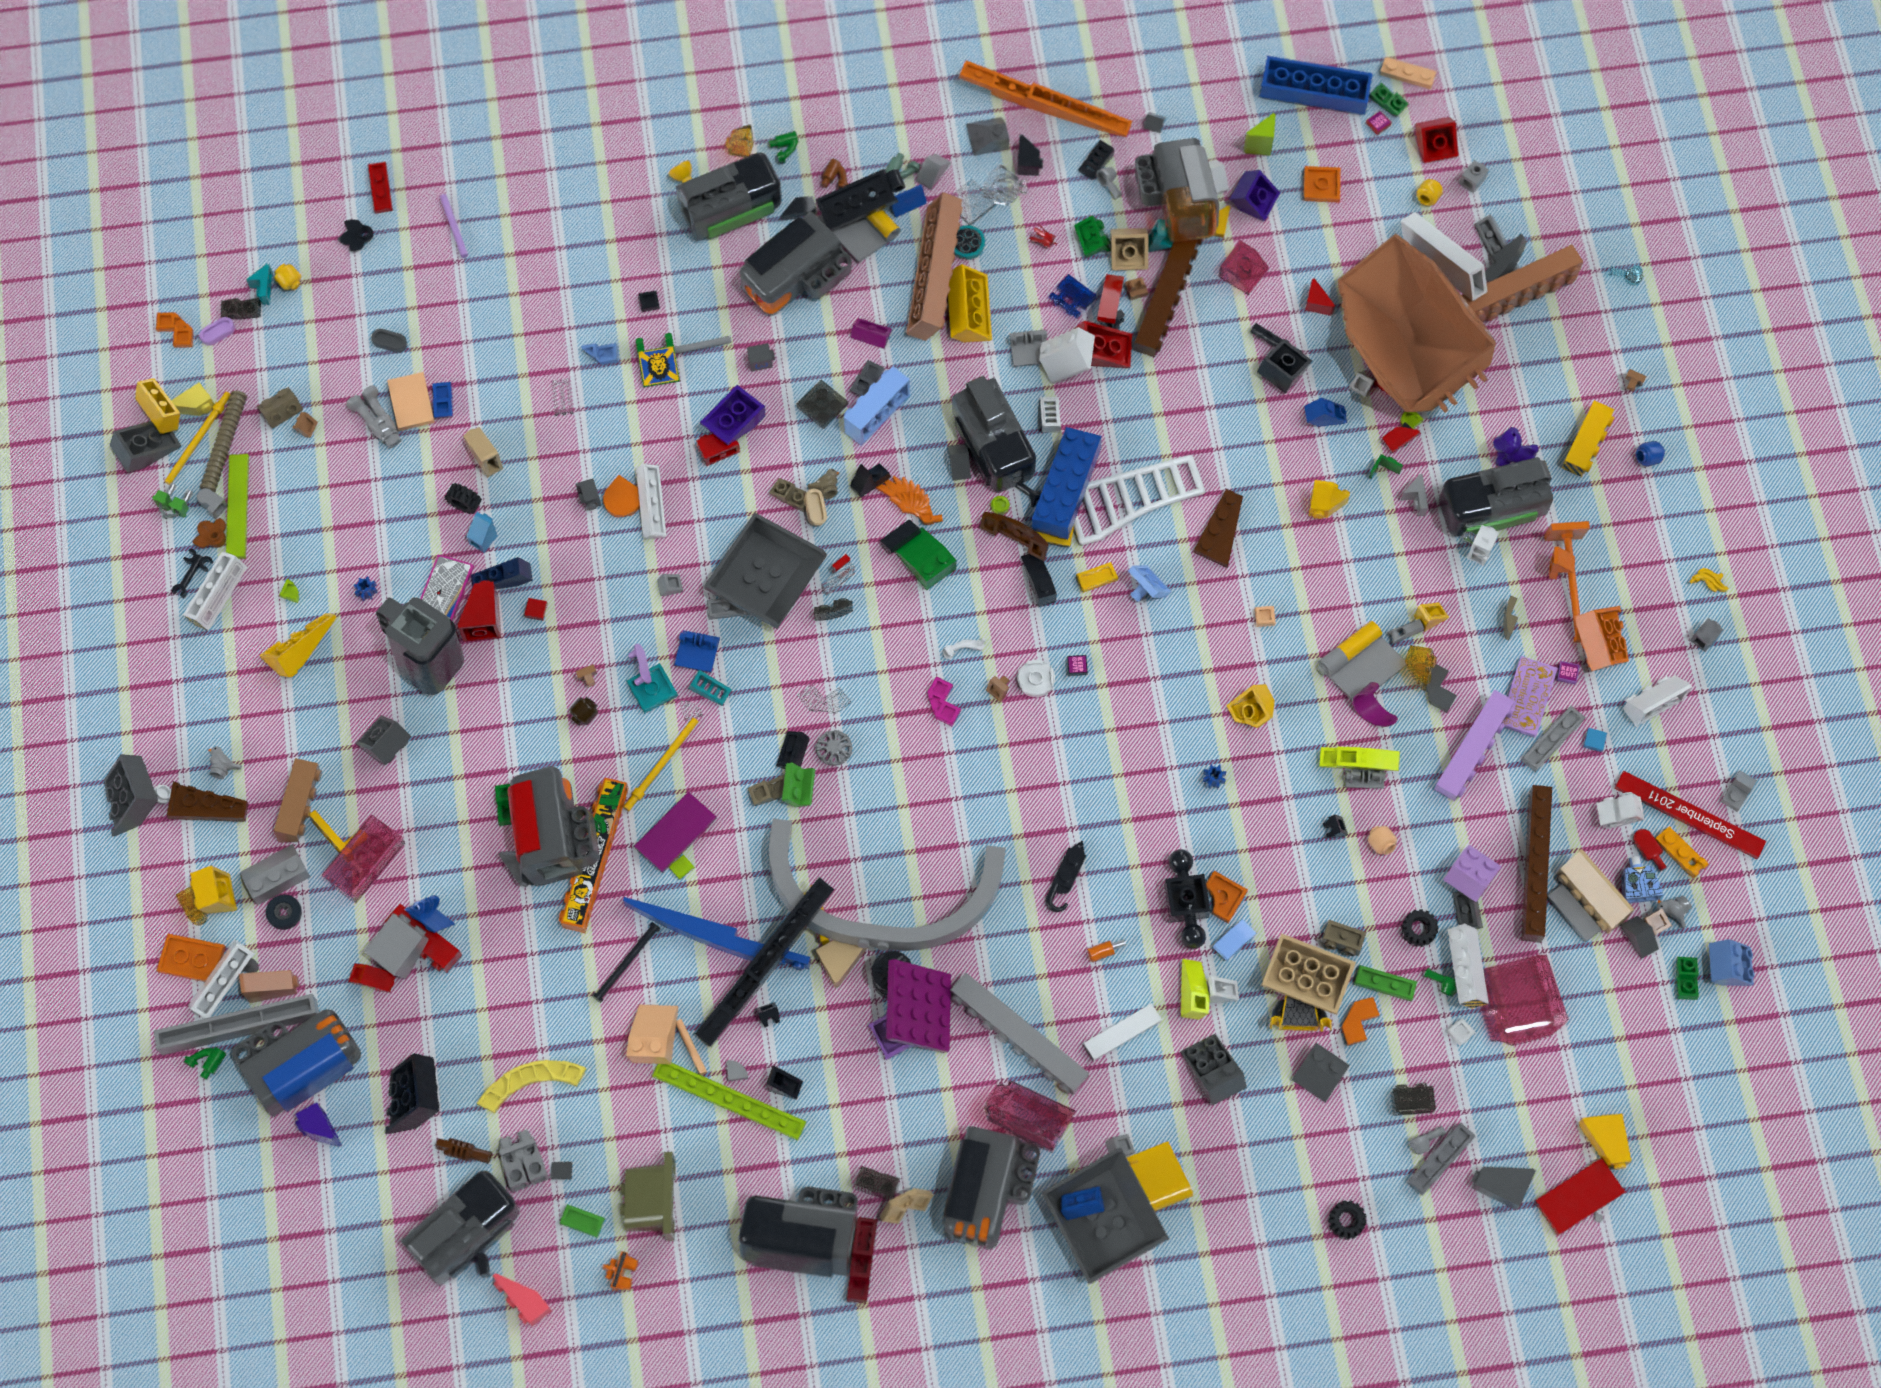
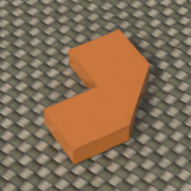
[156,312,194,348]
[1341,997,1380,1046]

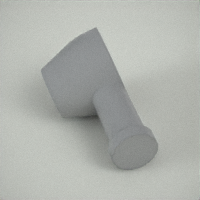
[1096,167,1122,199]
[1408,1126,1446,1155]

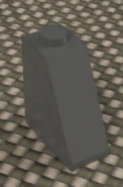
[1471,1166,1536,1210]

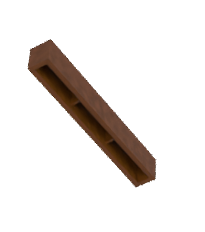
[1134,221,1205,358]
[1521,785,1552,943]

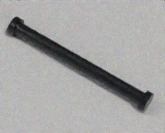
[592,922,661,1003]

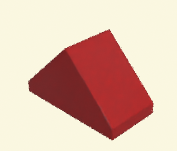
[1305,278,1335,316]

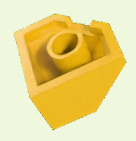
[1309,480,1350,519]
[1226,684,1275,728]

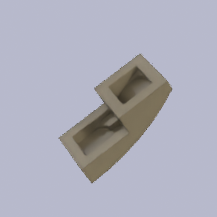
[1503,595,1518,640]
[748,774,785,806]

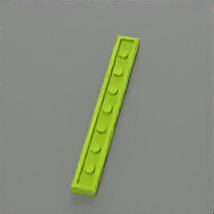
[652,1062,807,1141]

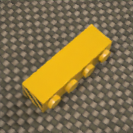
[1562,400,1615,477]

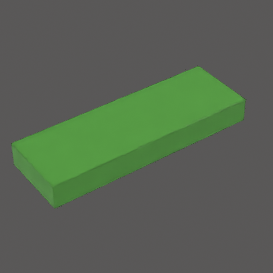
[1354,965,1417,1002]

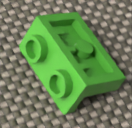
[782,763,815,807]

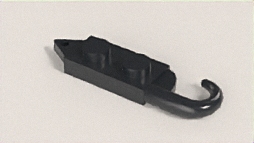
[1046,841,1086,912]

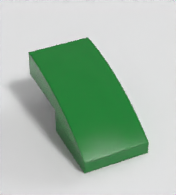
[495,784,511,826]

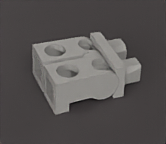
[499,1130,550,1193]

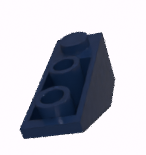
[471,557,533,590]

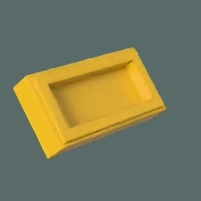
[1076,562,1118,593]

